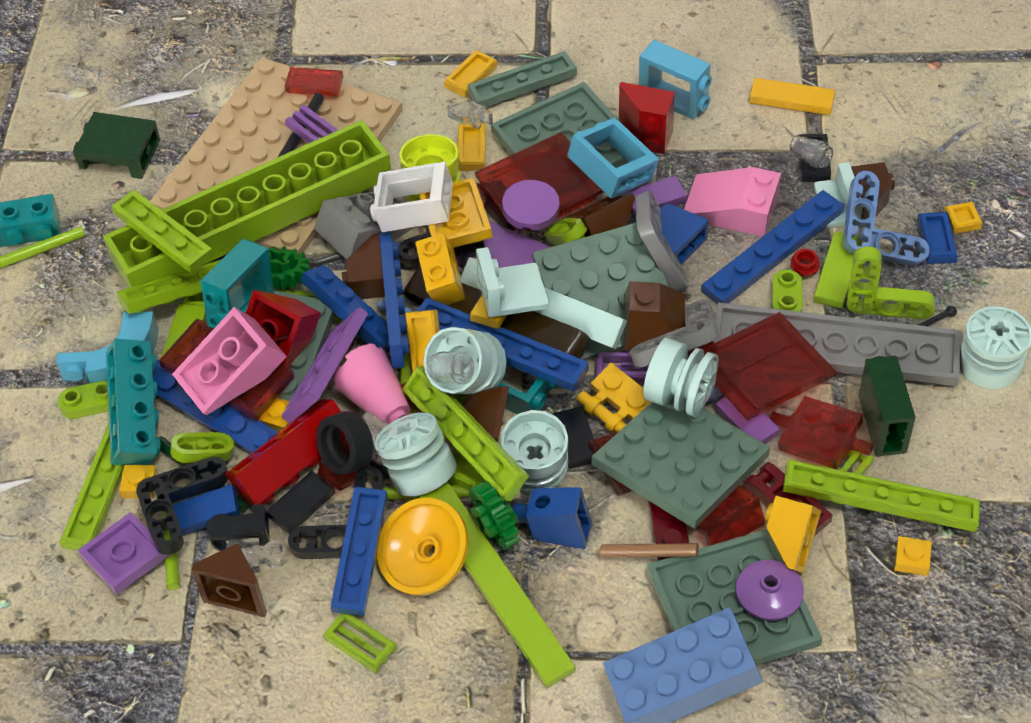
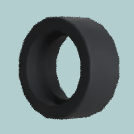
[316,411,374,475]

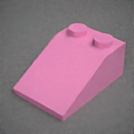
[684,167,781,237]
[172,307,287,415]

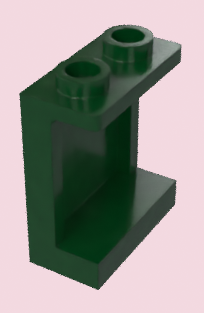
[73,112,161,179]

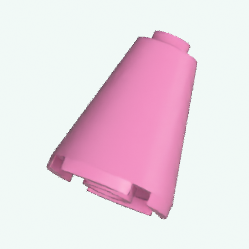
[331,344,410,427]

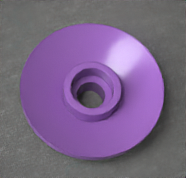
[736,560,804,621]

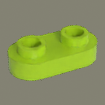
[544,218,587,245]
[772,269,803,312]
[57,380,109,419]
[170,432,234,463]

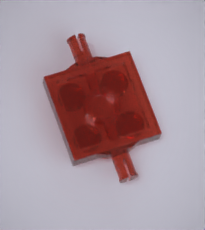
[770,396,874,469]

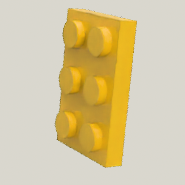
[419,177,493,248]

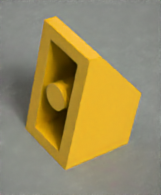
[766,496,821,574]

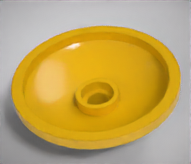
[377,498,469,596]

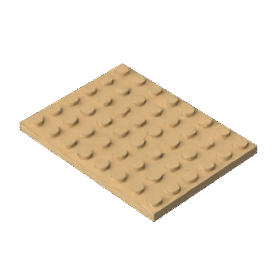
[150,57,403,254]

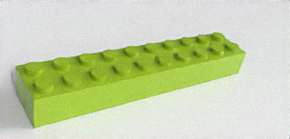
[103,120,391,288]

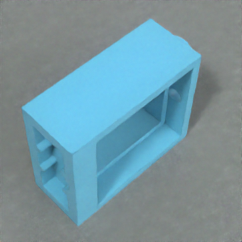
[639,40,712,120]
[567,117,659,198]

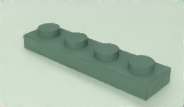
[468,51,577,110]

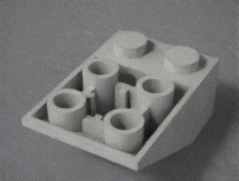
[314,191,415,259]

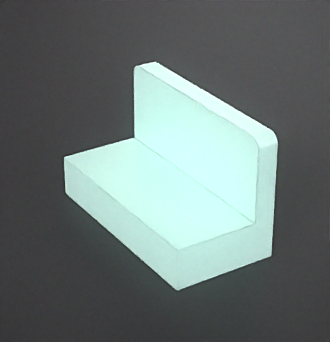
[814,163,863,228]

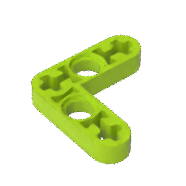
[847,246,935,319]

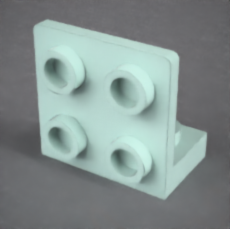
[476,247,549,317]

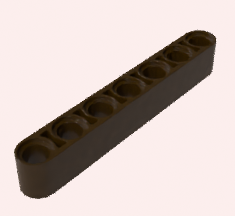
[403,267,591,359]

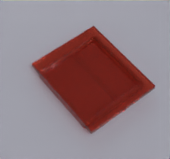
[475,132,604,233]
[702,312,837,421]

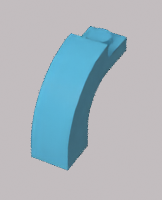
[56,311,159,383]

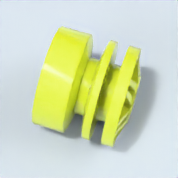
[399,134,461,202]

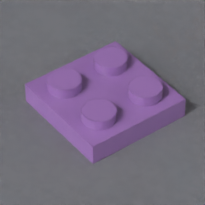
[78,512,170,595]

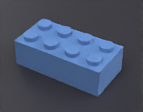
[603,607,764,723]

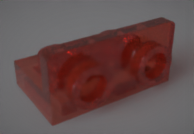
[695,485,765,546]

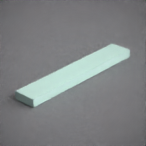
[461,257,627,349]

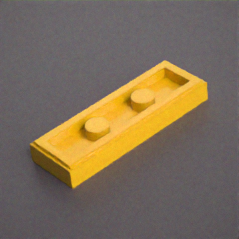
[749,77,836,115]

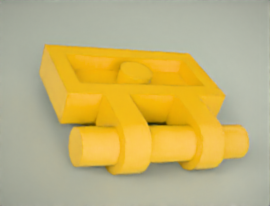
[576,362,651,433]

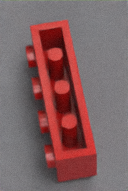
[225,399,347,505]

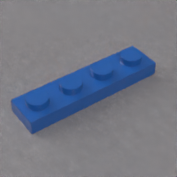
[301,265,390,353]
[331,487,388,616]

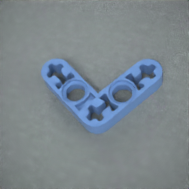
[843,171,930,266]

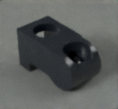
[206,504,270,551]

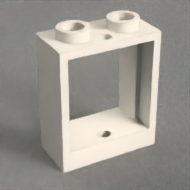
[370,162,453,232]

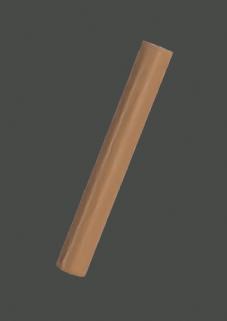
[600,543,699,557]

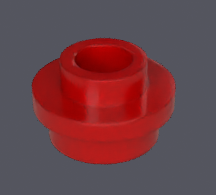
[790,249,820,277]

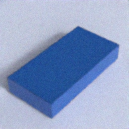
[917,212,958,264]
[173,484,240,535]

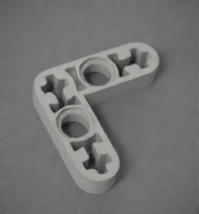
[636,190,689,291]
[629,300,718,367]

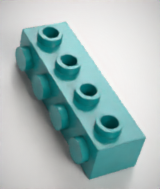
[0,193,61,247]
[106,338,161,465]

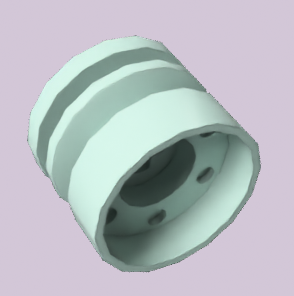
[960,306,1031,389]
[423,327,507,395]
[643,338,719,417]
[501,410,568,494]
[374,413,457,496]

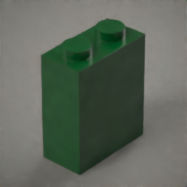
[858,356,916,457]

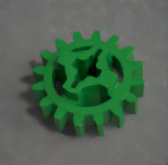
[258,246,310,291]
[469,481,520,551]

